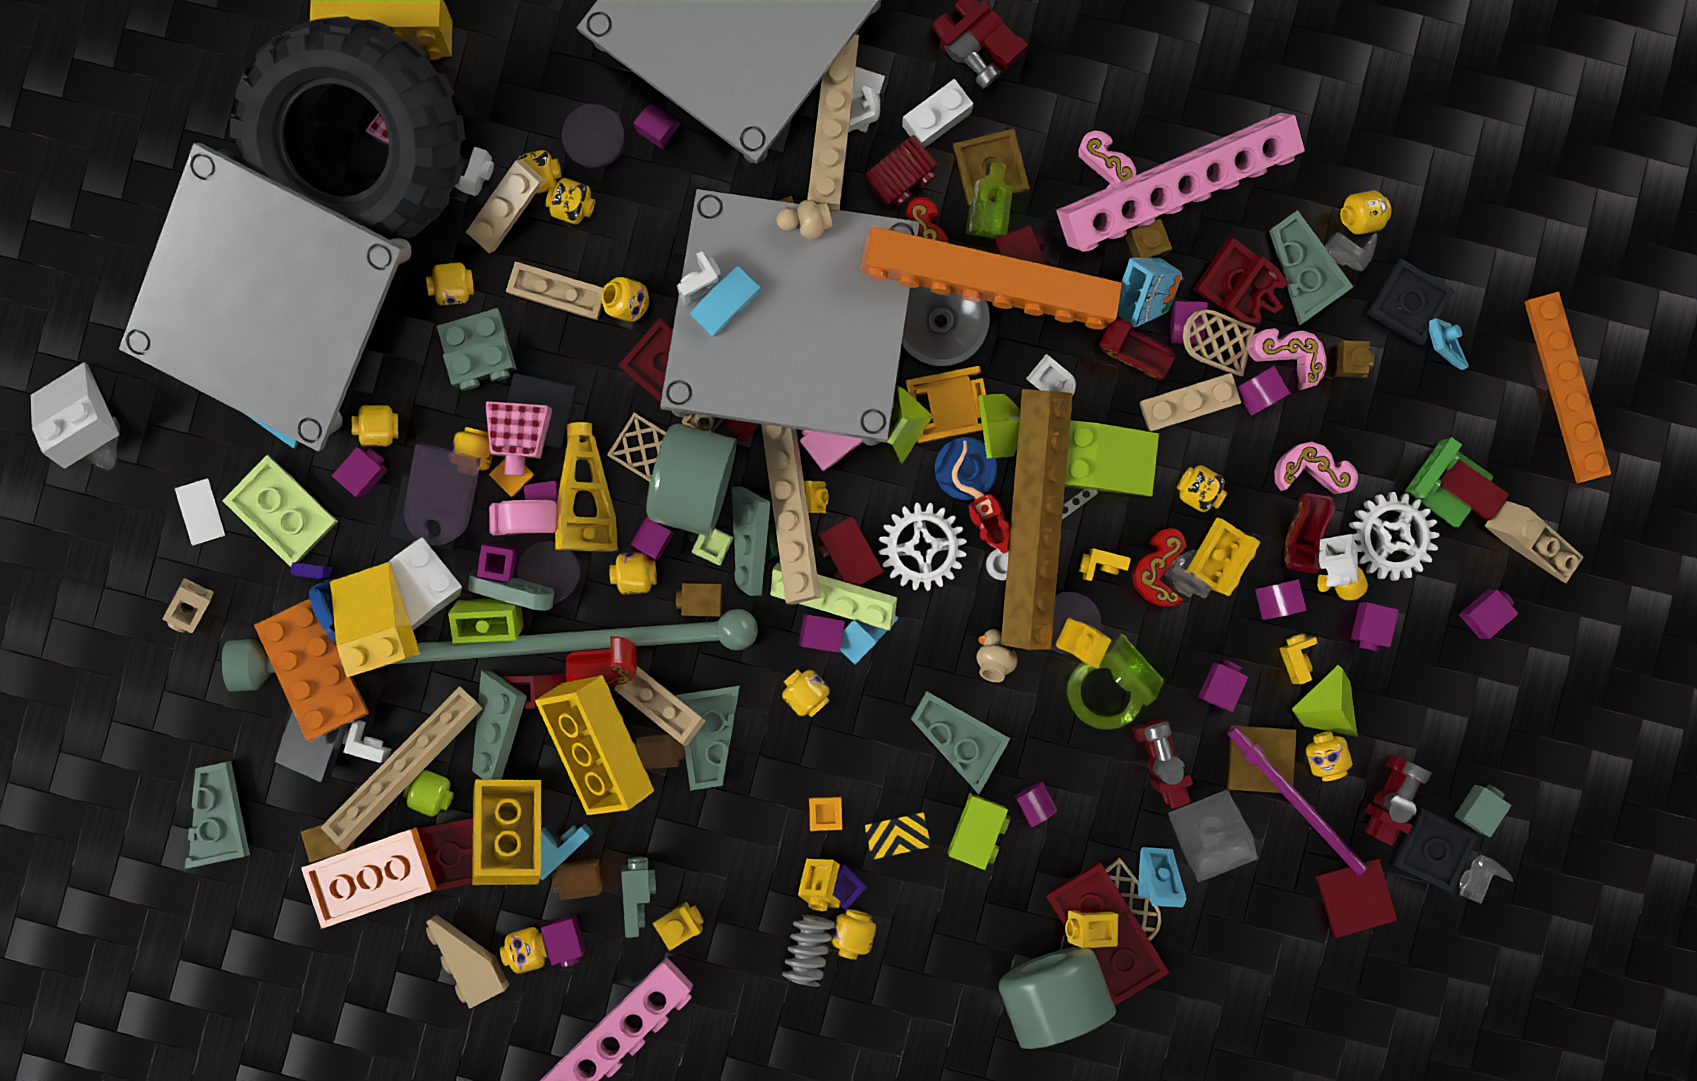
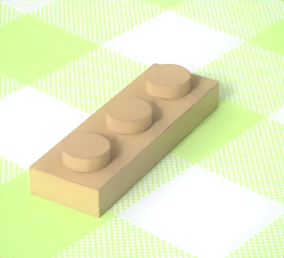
[466,159,545,253]
[506,261,603,321]
[1139,373,1241,432]
[614,666,706,747]

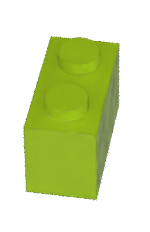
[448,598,524,643]
[947,793,1011,870]

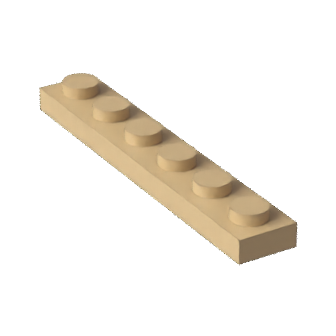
[808,35,859,210]
[761,424,820,605]
[321,686,483,850]

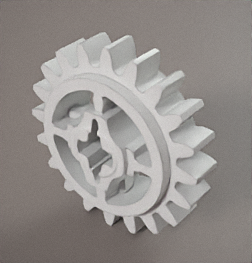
[1349,492,1439,580]
[879,503,967,591]

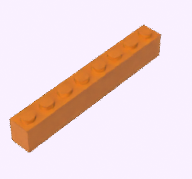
[860,226,1122,329]

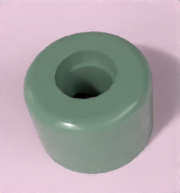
[646,424,737,537]
[999,947,1116,1049]

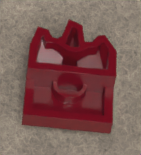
[1193,237,1289,323]

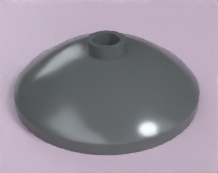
[901,286,990,366]

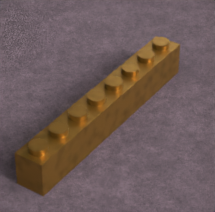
[1001,389,1073,650]

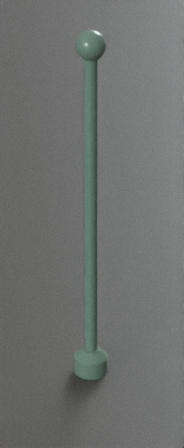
[222,609,758,692]

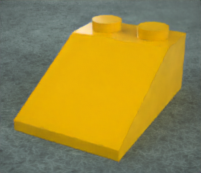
[330,562,420,677]

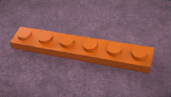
[1524,292,1611,483]

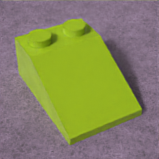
[1065,420,1159,497]

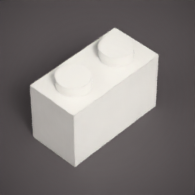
[902,79,973,147]

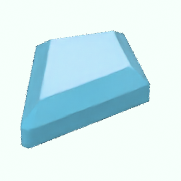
[1429,318,1469,370]

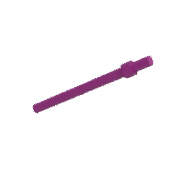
[1227,725,1368,875]

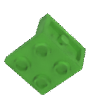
[1404,437,1493,527]

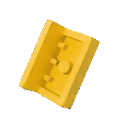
[1185,518,1260,596]

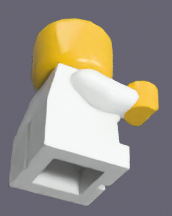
[1317,534,1368,600]

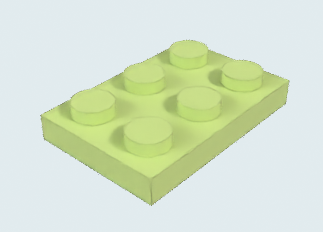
[223,455,338,567]

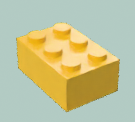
[472,780,541,885]

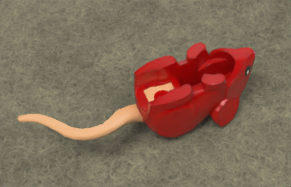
[952,441,1011,554]

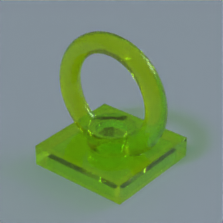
[1068,633,1164,730]

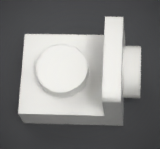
[677,251,721,306]
[342,720,391,763]

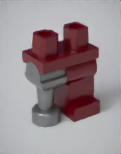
[933,0,1028,89]
[1131,718,1193,808]
[1365,754,1431,846]

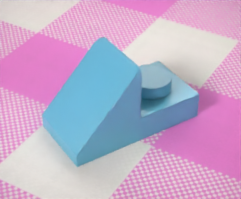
[840,615,899,664]
[540,824,593,881]
[1138,847,1187,907]

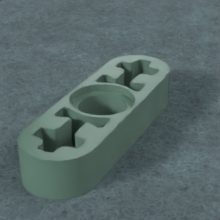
[467,570,554,610]

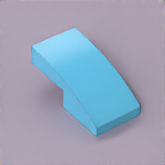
[690,266,762,336]

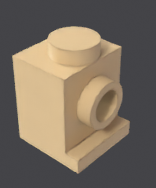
[163,578,214,633]

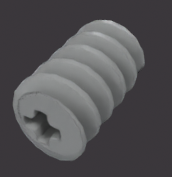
[782,915,834,987]

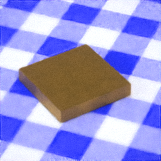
[953,128,1030,206]
[1227,725,1296,793]

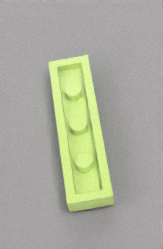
[771,563,897,630]

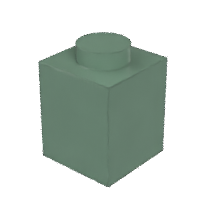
[1454,784,1512,837]

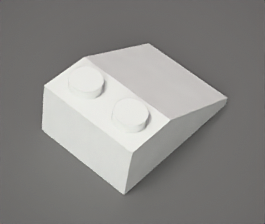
[31,362,119,469]
[389,537,462,630]

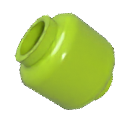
[403,770,454,817]

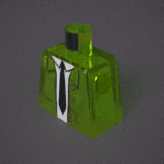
[965,162,1013,239]

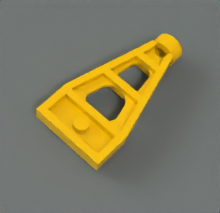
[555,422,618,552]

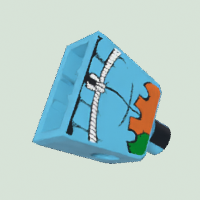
[1117,258,1184,327]

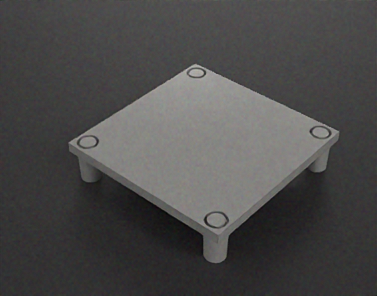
[577,0,881,164]
[119,143,412,451]
[660,189,919,445]

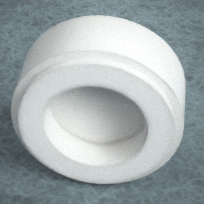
[986,549,1009,580]

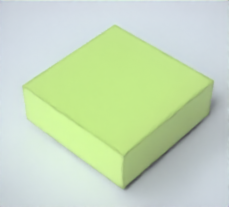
[692,529,734,566]

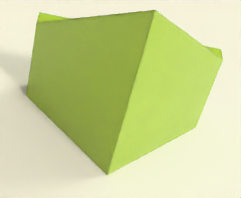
[887,385,933,464]
[978,394,1021,459]
[1292,665,1357,737]

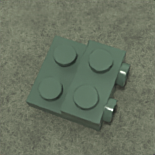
[437,308,517,390]
[622,857,656,938]

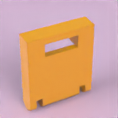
[905,366,986,444]

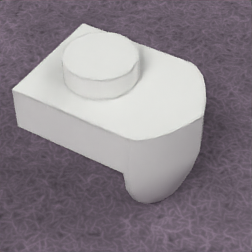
[848,85,880,132]
[454,147,494,196]
[1026,354,1076,396]

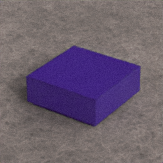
[290,562,332,580]
[833,864,867,910]

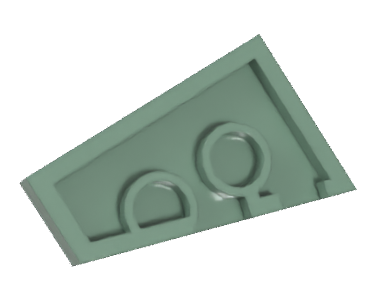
[1270,210,1353,325]
[731,487,770,596]
[472,670,527,780]
[676,685,740,790]
[911,691,1010,794]
[185,761,250,869]

